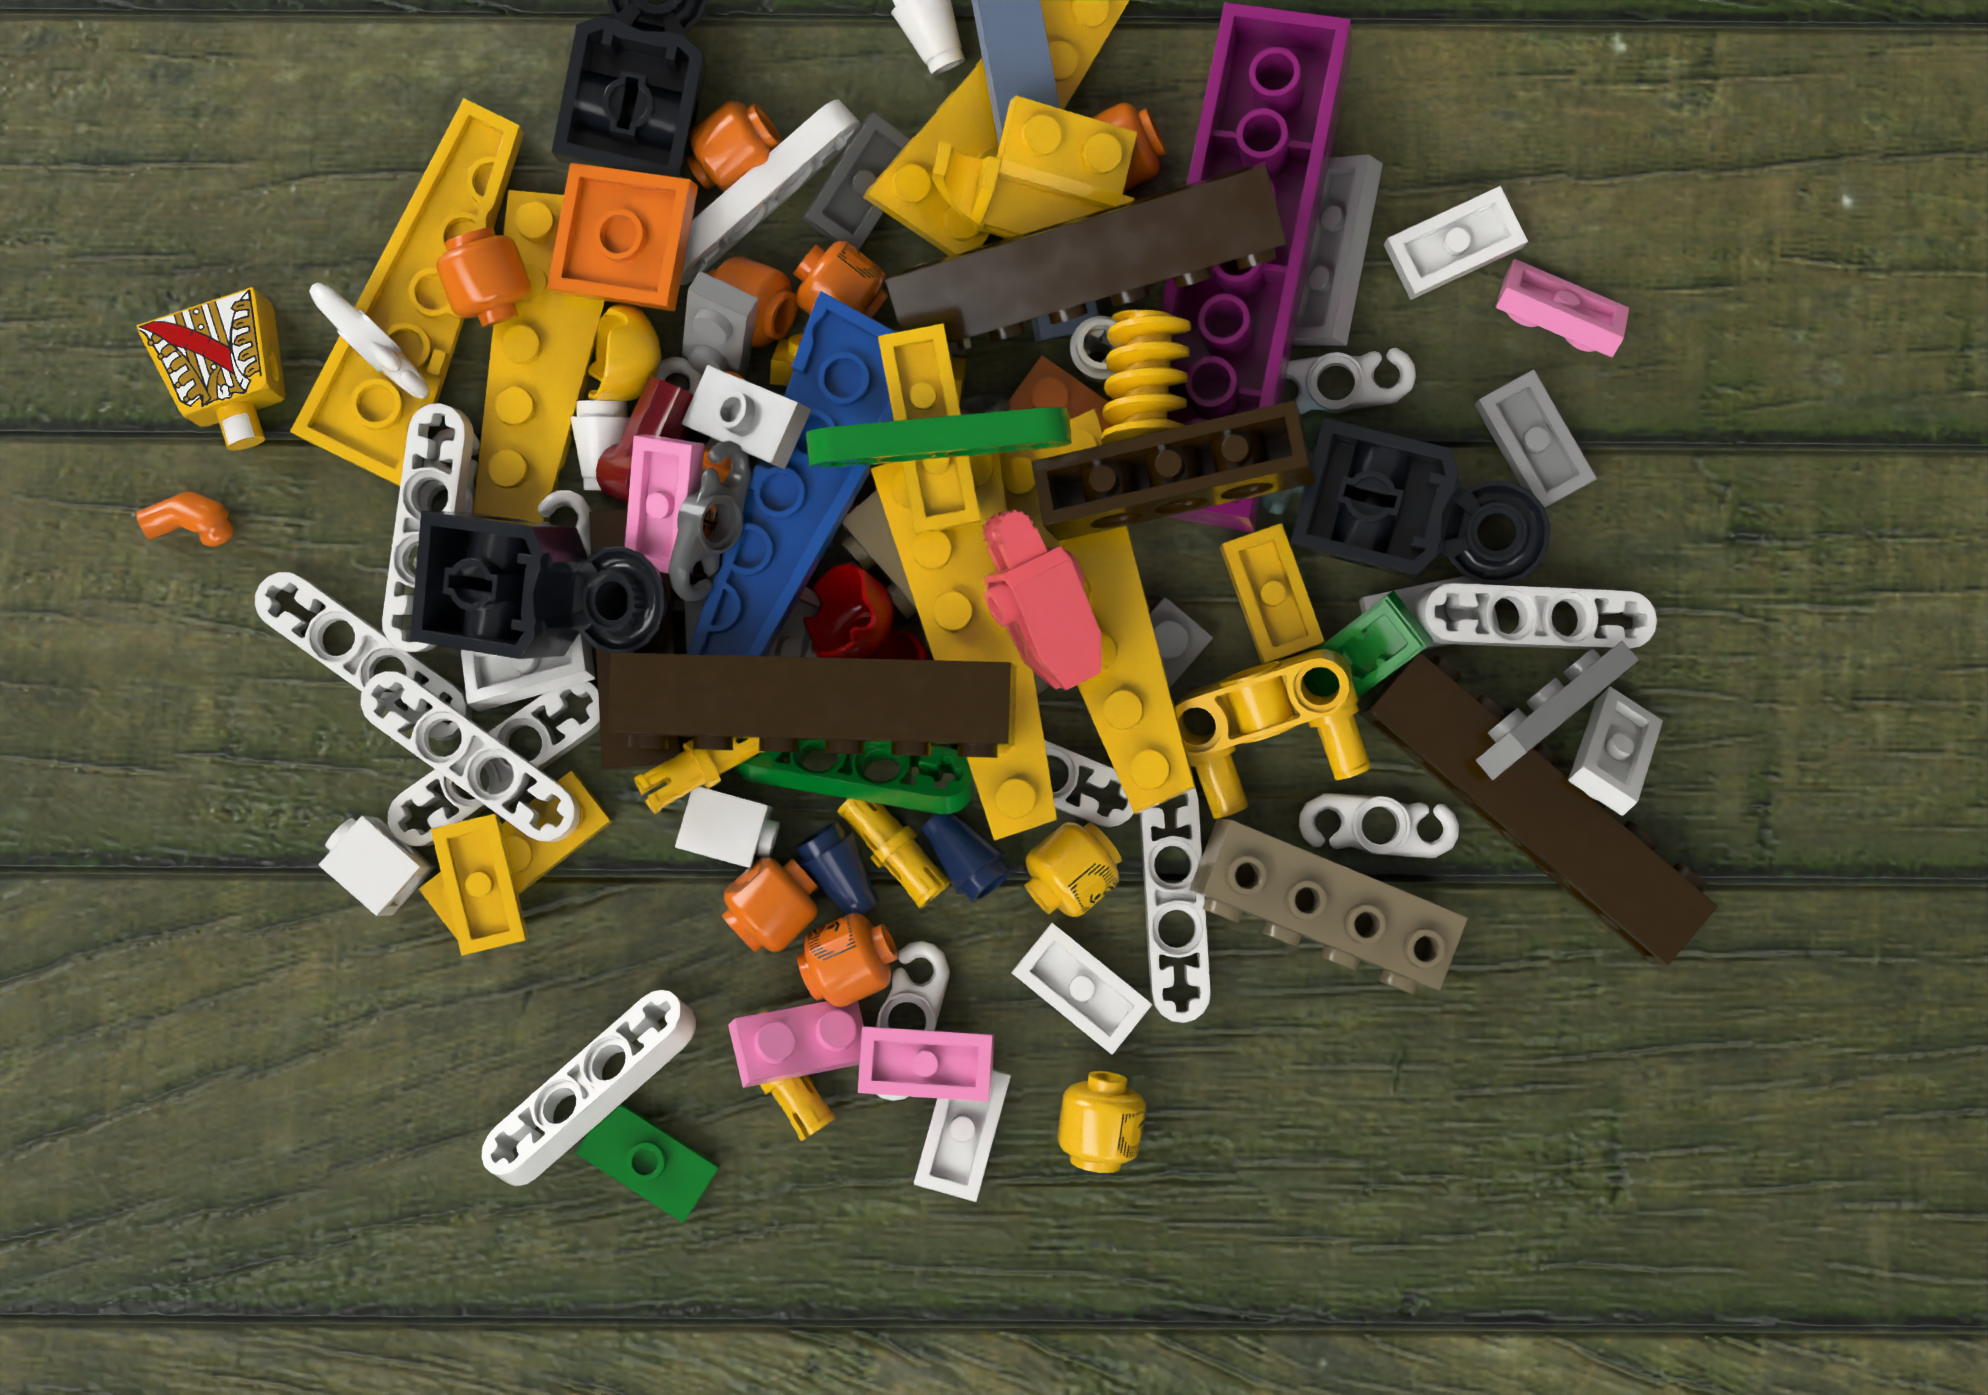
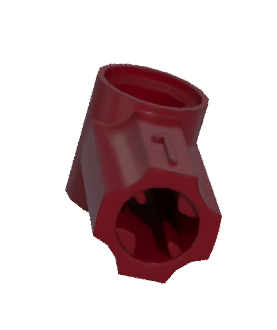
[596,376,694,503]

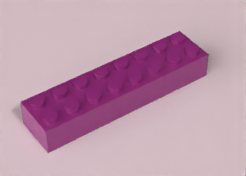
[1160,2,1352,533]

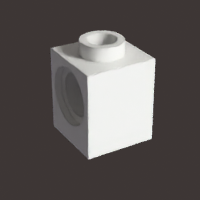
[675,787,780,868]
[319,816,435,916]

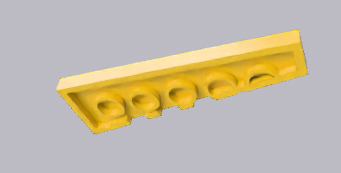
[863,0,1130,256]
[290,98,524,487]
[473,190,608,523]
[998,409,1196,814]
[871,453,1057,841]

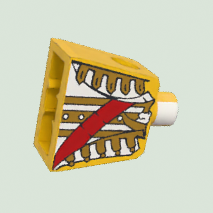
[136,287,286,451]

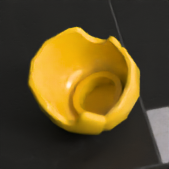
[588,304,662,401]

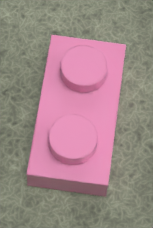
[1496,259,1629,358]
[625,434,704,574]
[728,1001,864,1088]
[858,1026,995,1102]

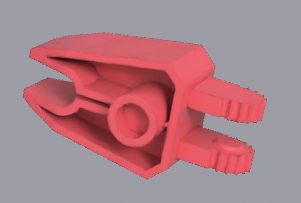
[981,509,1102,690]

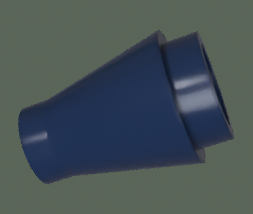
[921,812,1012,903]
[795,821,880,916]

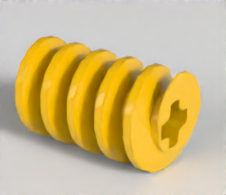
[1101,310,1191,445]

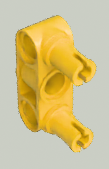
[1175,649,1371,819]

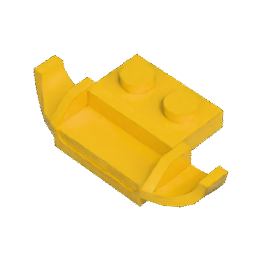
[932,96,1137,239]

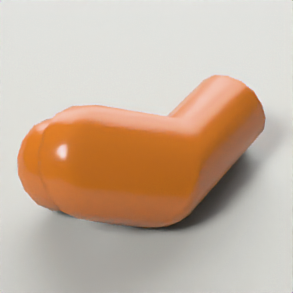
[136,492,234,547]

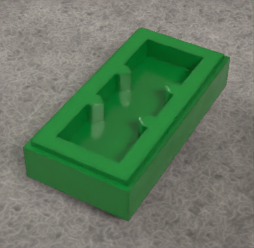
[1304,590,1433,698]
[575,1102,721,1223]

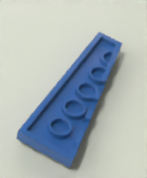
[686,291,897,656]

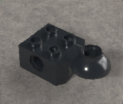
[551,0,708,178]
[1290,418,1550,585]
[410,511,668,659]

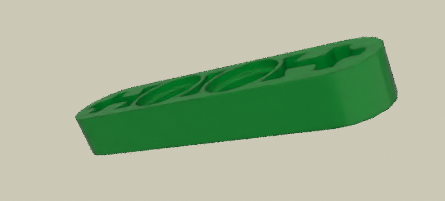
[806,407,1072,468]
[734,738,974,814]

